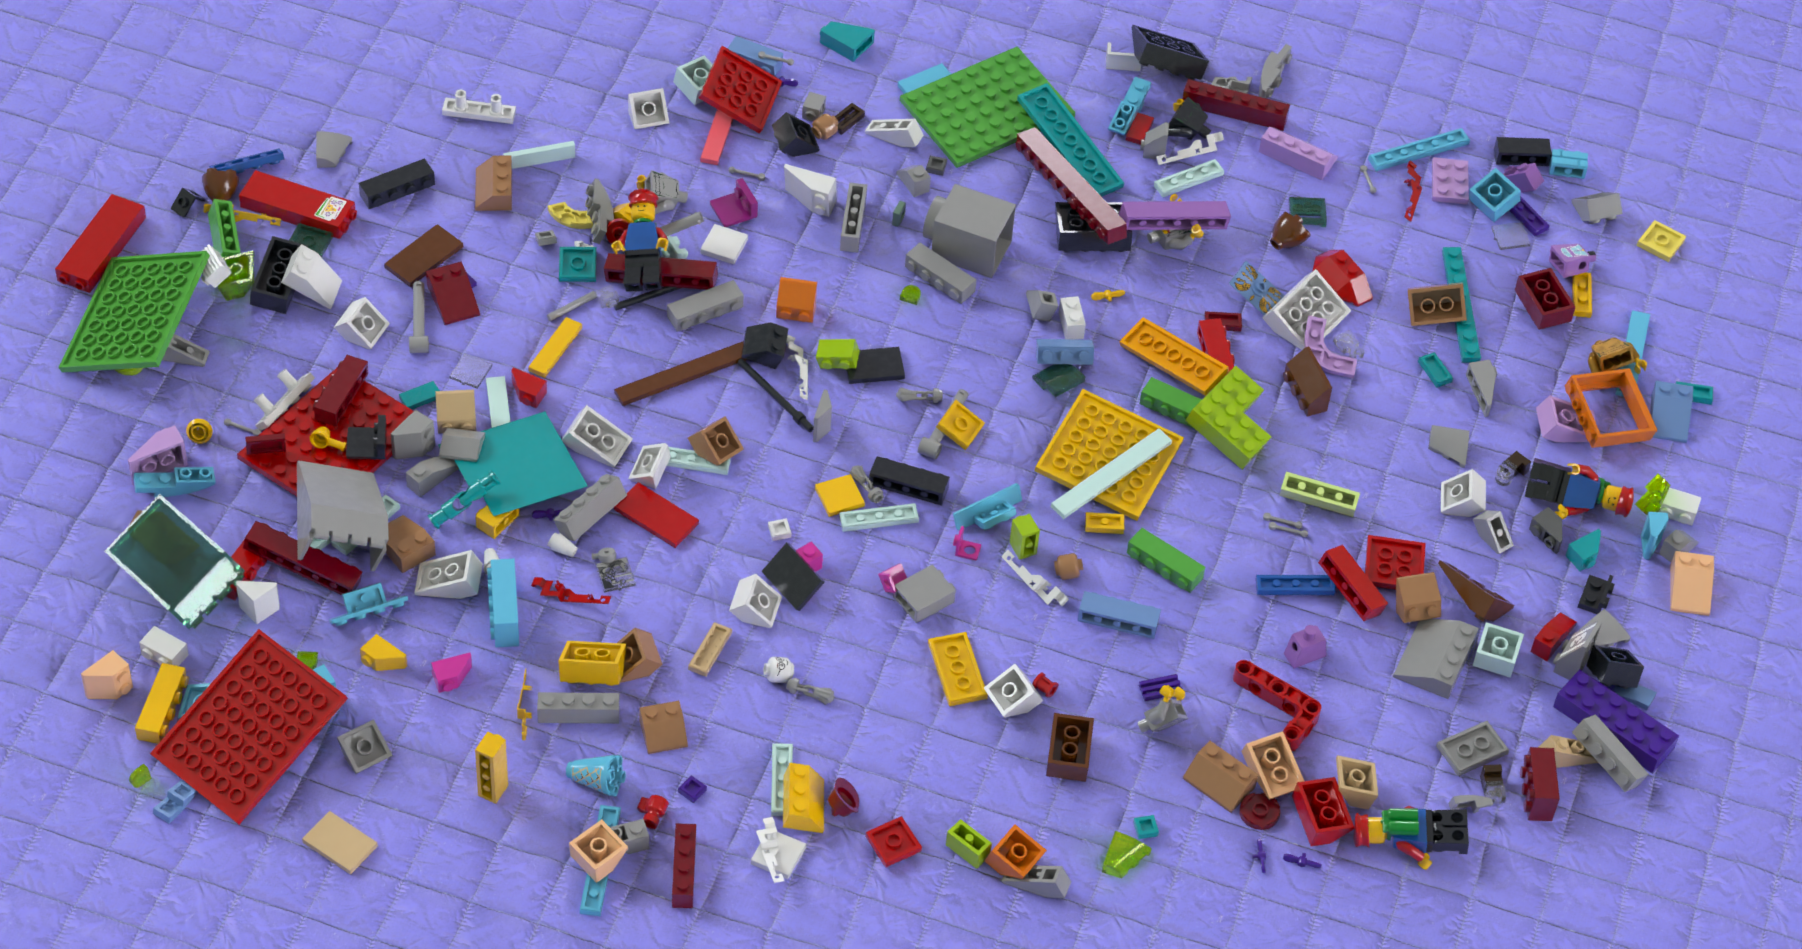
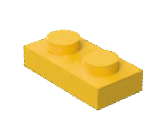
[1085,512,1124,534]

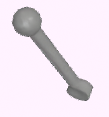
[758,51,794,66]
[1360,165,1377,194]
[729,166,765,181]
[224,418,261,436]
[1263,513,1302,529]
[1269,522,1308,537]

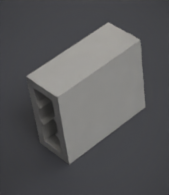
[893,564,956,623]

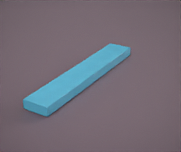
[1368,128,1470,171]
[1615,310,1650,397]
[580,805,621,916]

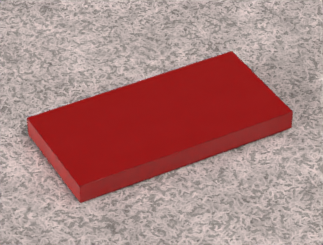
[614,482,699,548]

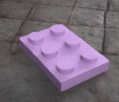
[1432,157,1469,204]

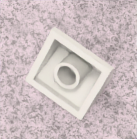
[628,88,669,129]
[628,443,671,489]
[236,581,280,624]

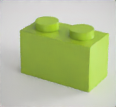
[816,339,860,369]
[1009,514,1040,560]
[946,819,992,869]

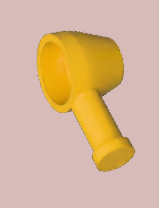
[310,427,347,452]

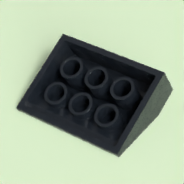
[1131,25,1209,80]
[1055,202,1132,252]

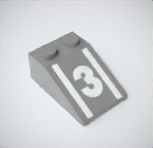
[1553,619,1603,680]

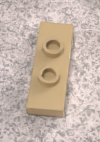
[688,622,732,677]

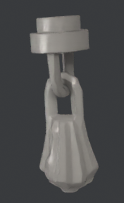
[896,388,943,403]
[850,465,884,503]
[786,677,835,705]

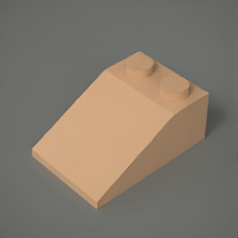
[1670,551,1714,616]
[1241,731,1304,800]

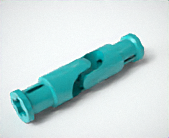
[427,470,501,529]

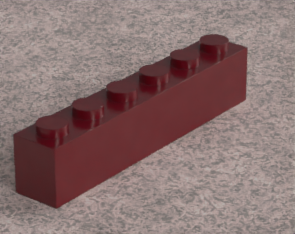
[1182,79,1290,131]
[604,253,718,290]
[243,521,363,595]

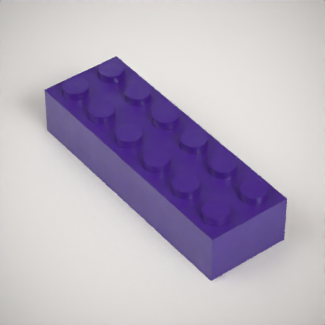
[1553,669,1679,774]

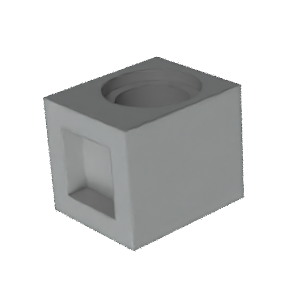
[802,92,826,121]

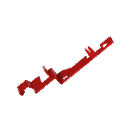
[1404,160,1422,222]
[531,577,611,604]

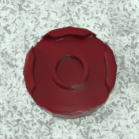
[1239,792,1280,830]

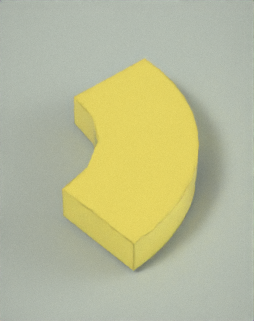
[548,202,593,229]

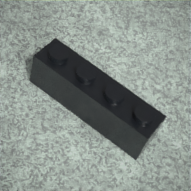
[359,158,435,209]
[869,456,950,506]

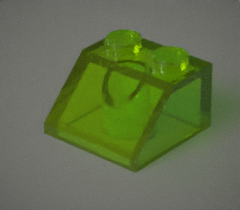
[218,250,255,301]

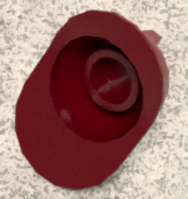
[828,777,859,817]

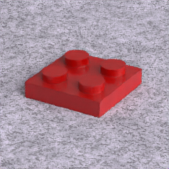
[865,816,922,868]

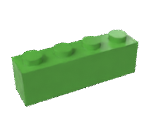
[208,199,241,269]
[1139,377,1202,429]
[1127,528,1205,593]

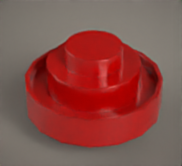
[606,218,630,243]

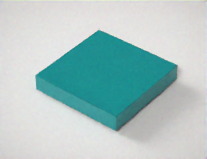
[559,247,597,282]

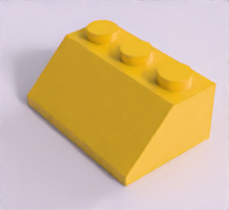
[558,641,626,686]
[783,763,824,833]

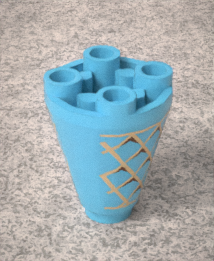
[566,755,626,796]

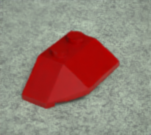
[1312,250,1373,307]

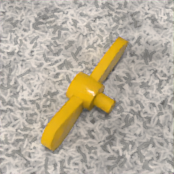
[1091,290,1125,302]

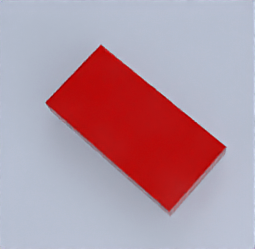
[1125,113,1154,145]

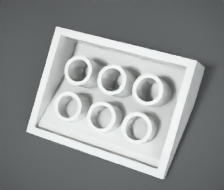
[1262,269,1351,350]

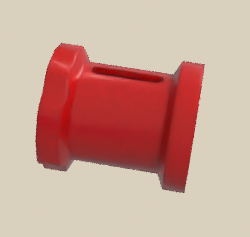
[1032,672,1059,698]

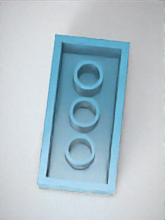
[487,558,519,647]

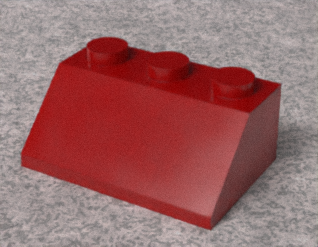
[1292,777,1354,846]

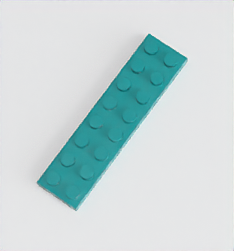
[1017,83,1124,197]

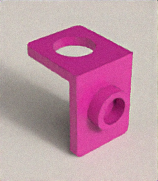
[953,526,981,561]
[878,564,907,593]

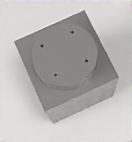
[923,184,1016,278]

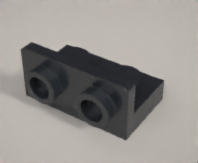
[1577,575,1615,614]

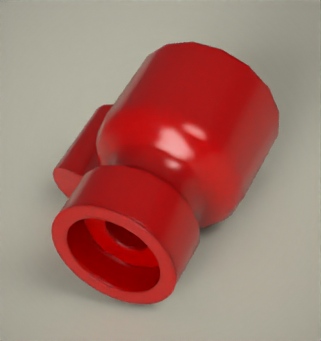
[637,795,669,829]

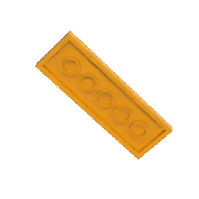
[1119,317,1229,396]

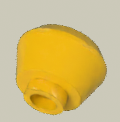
[186,418,213,444]

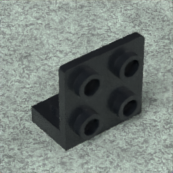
[346,415,387,459]

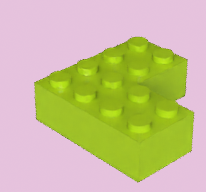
[1185,366,1271,470]

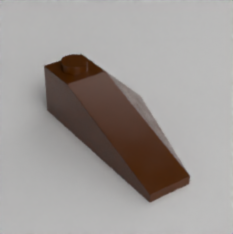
[1438,560,1515,622]

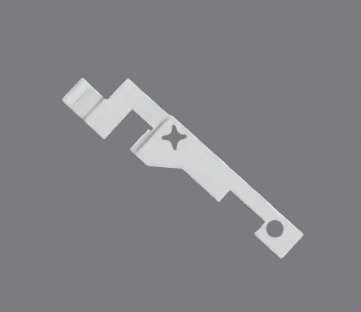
[1156,131,1224,165]
[786,335,808,400]
[1001,550,1069,607]
[756,817,784,883]

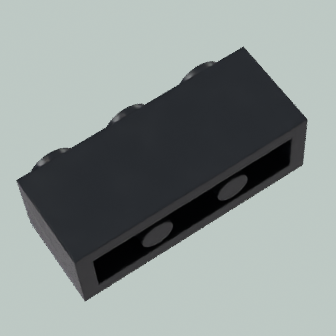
[1494,137,1552,166]

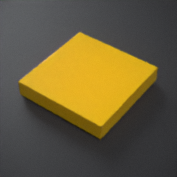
[936,400,985,450]
[815,474,865,517]

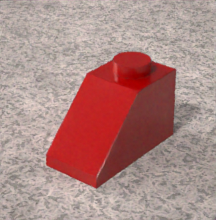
[511,367,547,408]

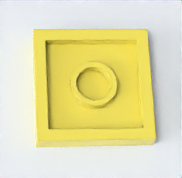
[1637,220,1686,262]

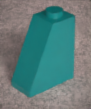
[819,21,875,62]

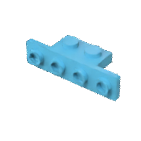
[953,483,1022,530]
[329,582,408,626]

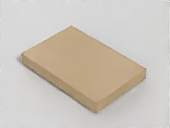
[302,811,378,875]

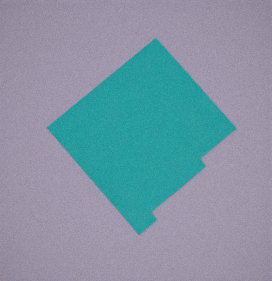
[438,412,588,516]

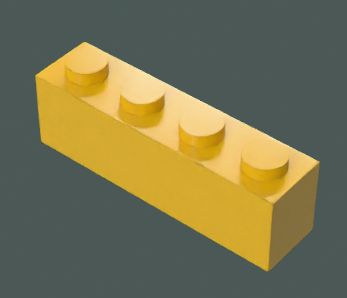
[135,663,189,744]
[475,732,508,804]

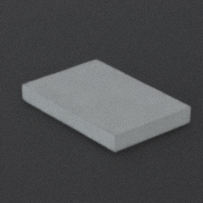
[1436,721,1509,776]

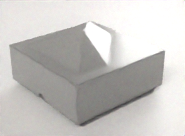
[535,230,557,246]

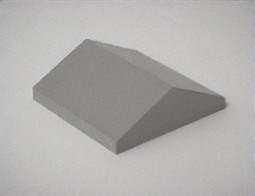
[813,390,832,443]
[439,428,485,462]
[337,719,393,774]

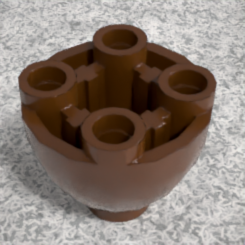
[202,168,239,202]
[1270,212,1311,250]

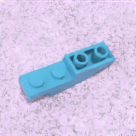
[1108,77,1151,136]
[133,467,216,498]

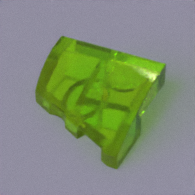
[1635,474,1671,516]
[1102,831,1152,879]

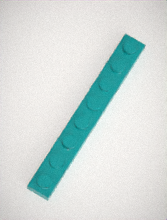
[1442,247,1481,363]

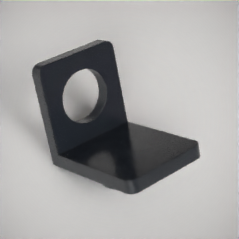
[171,187,206,217]

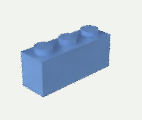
[728,36,783,76]
[1036,339,1094,365]

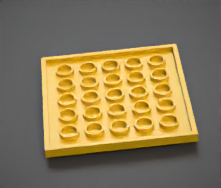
[1034,389,1184,521]

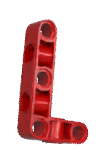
[1233,660,1321,751]

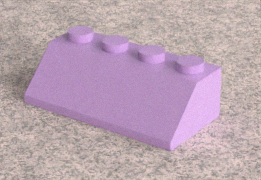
[1259,127,1338,180]

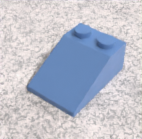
[1650,381,1693,443]

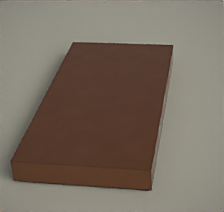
[384,224,463,287]

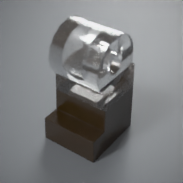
[1495,451,1531,486]
[1480,764,1506,804]

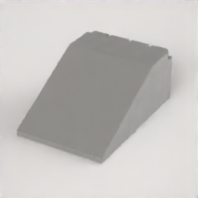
[297,461,389,571]

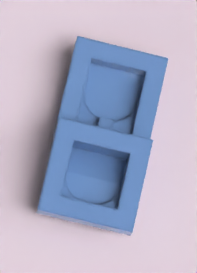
[1613,685,1657,710]
[153,780,197,824]

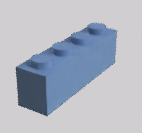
[1078,591,1161,639]

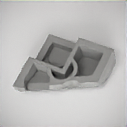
[1211,77,1252,94]
[316,131,352,168]
[1428,425,1469,468]
[1579,609,1631,647]

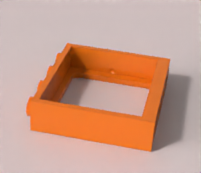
[1565,368,1657,448]

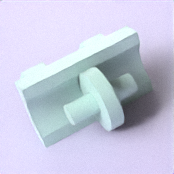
[661,235,688,259]

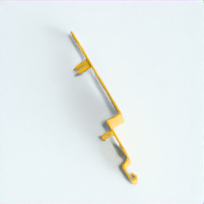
[203,204,281,226]
[517,668,533,741]

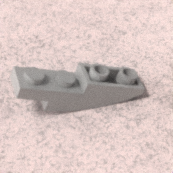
[1259,44,1292,99]
[585,178,614,244]

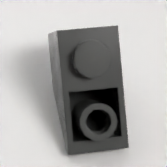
[1529,507,1562,554]

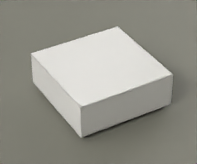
[768,518,792,541]

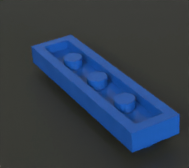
[209,148,284,174]
[1255,575,1336,595]

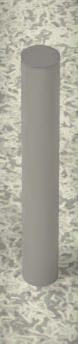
[547,291,597,321]

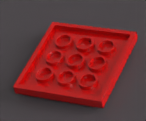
[698,46,782,134]

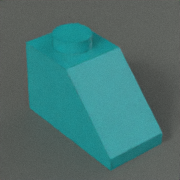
[1565,529,1601,571]

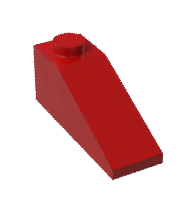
[1530,612,1577,661]

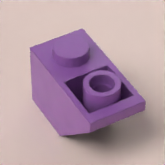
[1503,163,1544,193]

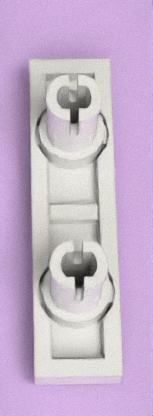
[442,89,516,124]
[254,369,315,431]

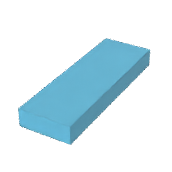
[897,63,951,94]

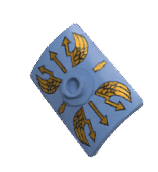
[1229,261,1285,315]

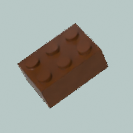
[1046,713,1094,782]

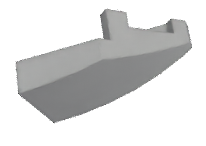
[1448,795,1493,813]

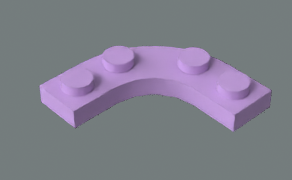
[1304,316,1357,379]

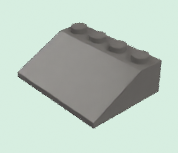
[1393,619,1479,699]

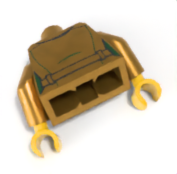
[1588,337,1647,374]

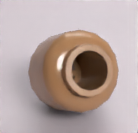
[811,114,839,140]
[1054,553,1083,580]

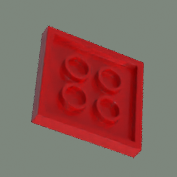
[1364,535,1426,590]

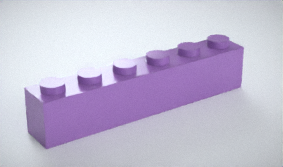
[1119,201,1231,230]

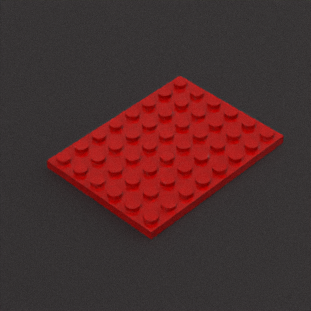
[237,367,414,497]
[150,629,348,825]

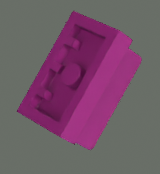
[710,178,758,227]

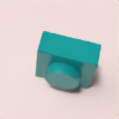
[1133,815,1159,839]

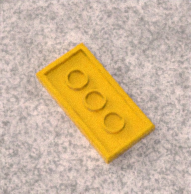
[928,632,988,706]

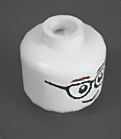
[763,657,794,683]

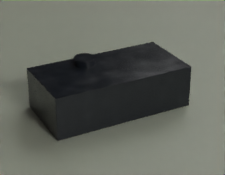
[250,236,308,314]

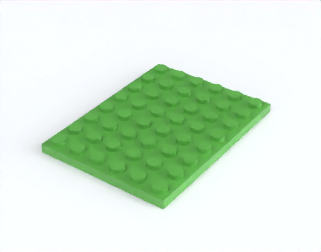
[899,46,1075,168]
[58,251,210,372]

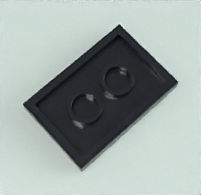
[846,347,905,384]
[762,542,825,611]

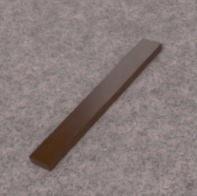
[614,341,747,406]

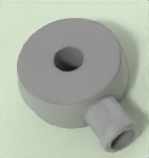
[592,548,616,563]

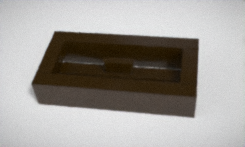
[835,103,865,135]

